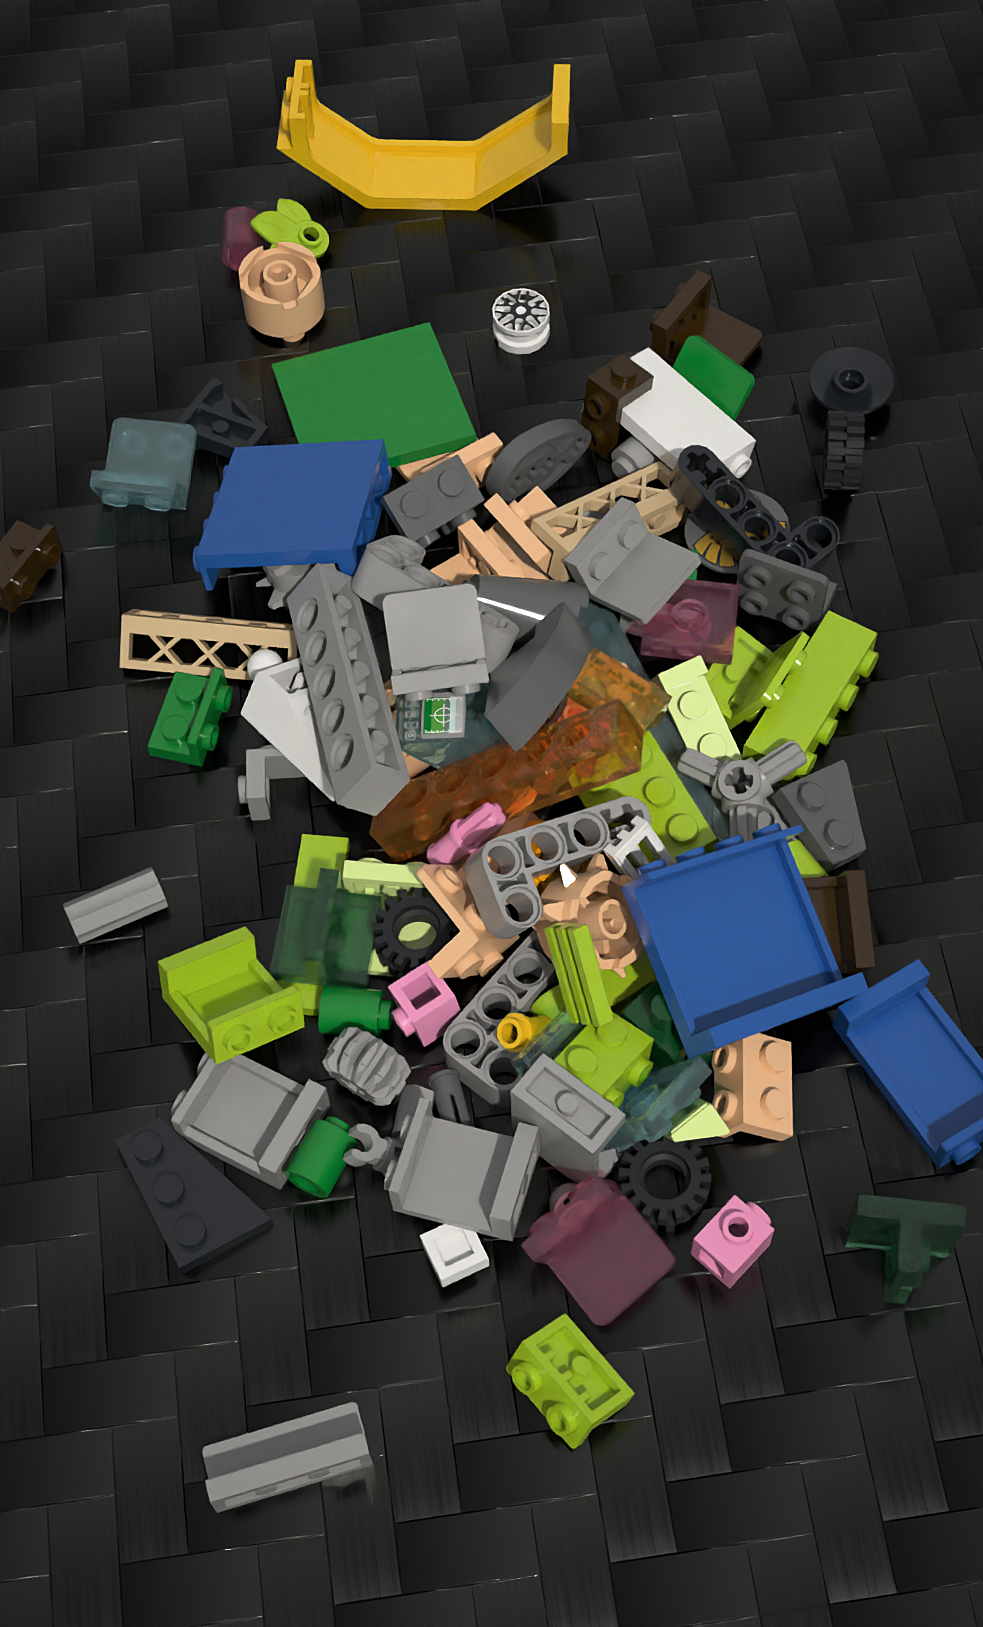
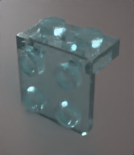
[89,418,197,511]

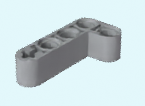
[350,535,519,673]
[464,796,651,939]
[443,930,559,1108]

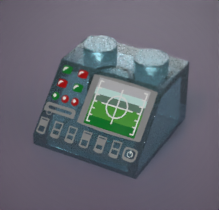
[396,675,505,784]

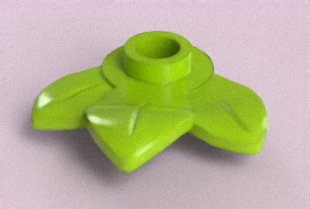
[250,198,329,259]

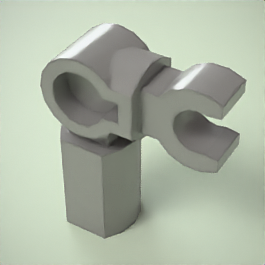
[343,1084,435,1176]

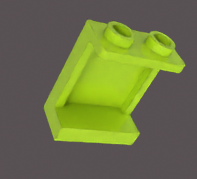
[158,926,305,1065]

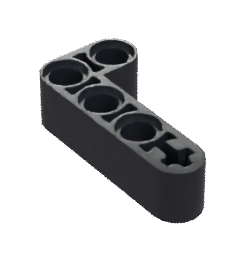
[670,445,840,572]

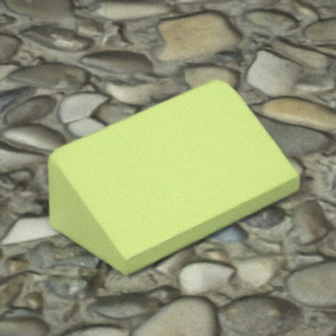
[639,1089,730,1142]

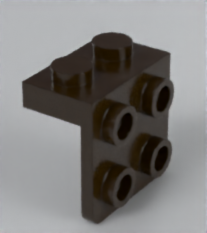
[649,270,762,367]

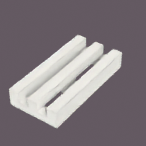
[603,815,676,880]

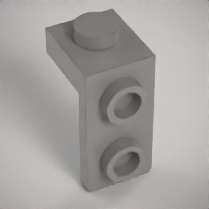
[238,745,306,820]

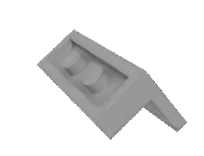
[202,1402,373,1513]

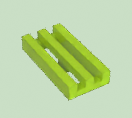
[544,922,613,1027]

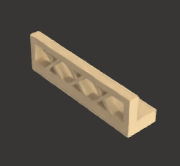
[530,461,689,581]
[119,609,299,681]

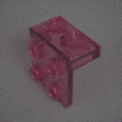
[521,1176,676,1326]

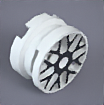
[492,288,550,354]

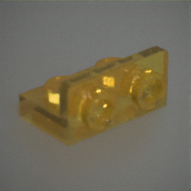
[565,647,672,742]

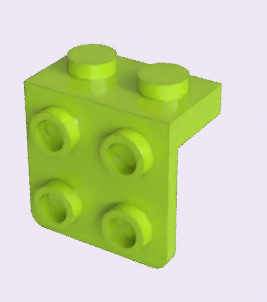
[704,626,810,730]

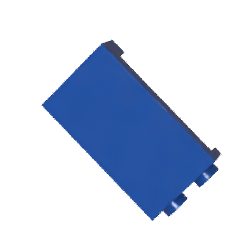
[833,959,983,1169]

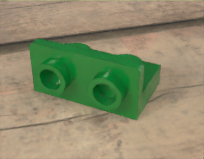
[147,667,233,766]

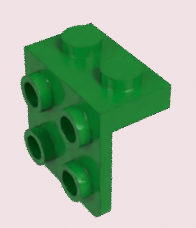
[672,335,755,421]

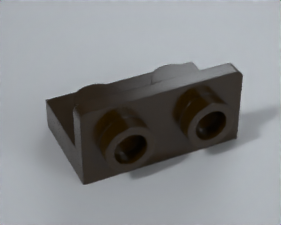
[0,520,63,613]

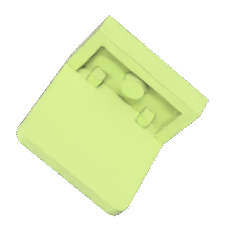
[337,858,436,977]

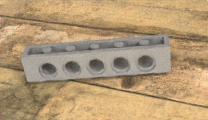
[287,563,410,816]

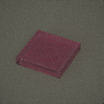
[640,579,740,665]

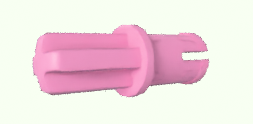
[427,802,506,865]

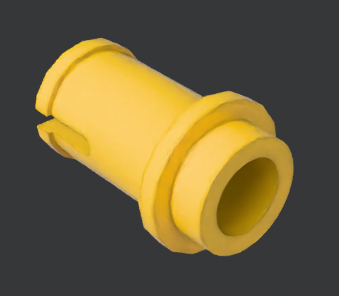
[497,1013,555,1053]

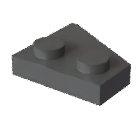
[772,760,866,873]

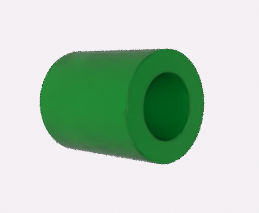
[318,985,393,1039]
[284,1116,357,1198]

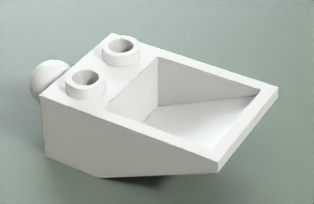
[240,649,336,801]

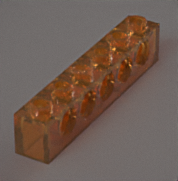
[369,698,644,863]

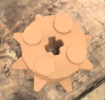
[532,853,644,979]

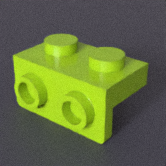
[553,1012,654,1109]

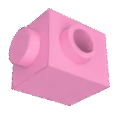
[388,960,461,1047]
[691,1195,775,1289]

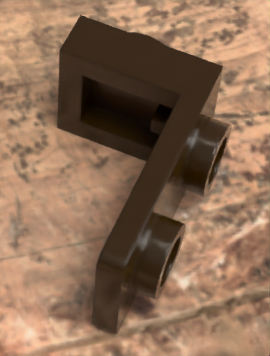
[581,354,654,461]

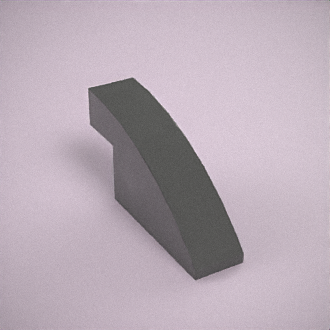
[485,602,593,752]

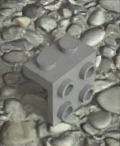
[382,583,489,701]

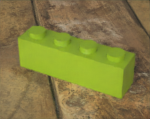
[742,611,879,787]

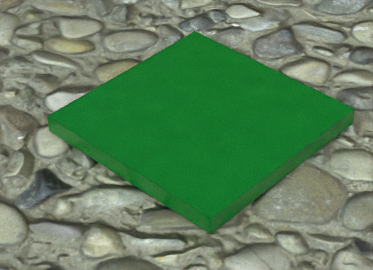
[271,322,477,468]

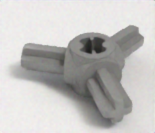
[677,740,807,842]

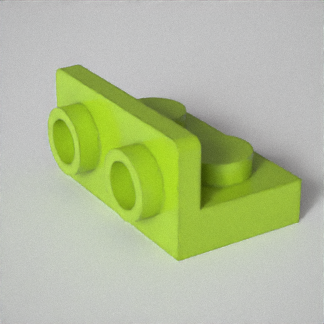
[506,1313,635,1449]

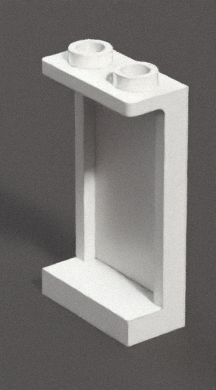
[581,347,756,479]

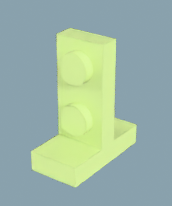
[649,655,743,763]

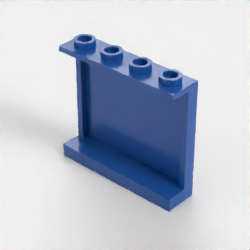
[193,439,392,591]
[621,823,869,1059]

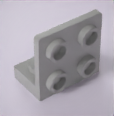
[564,497,701,624]

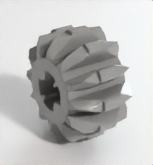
[322,1027,411,1106]

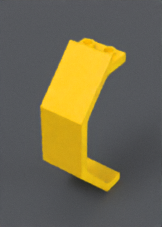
[277,60,570,211]

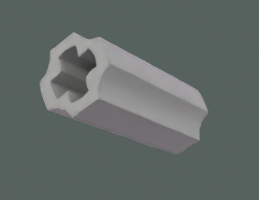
[63,867,168,944]

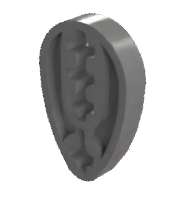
[486,419,592,505]

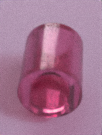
[221,207,262,271]

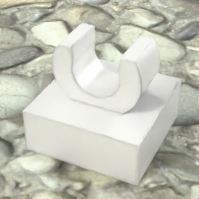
[420,1224,490,1288]

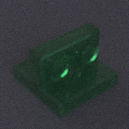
[270,868,383,988]
[845,1194,966,1304]

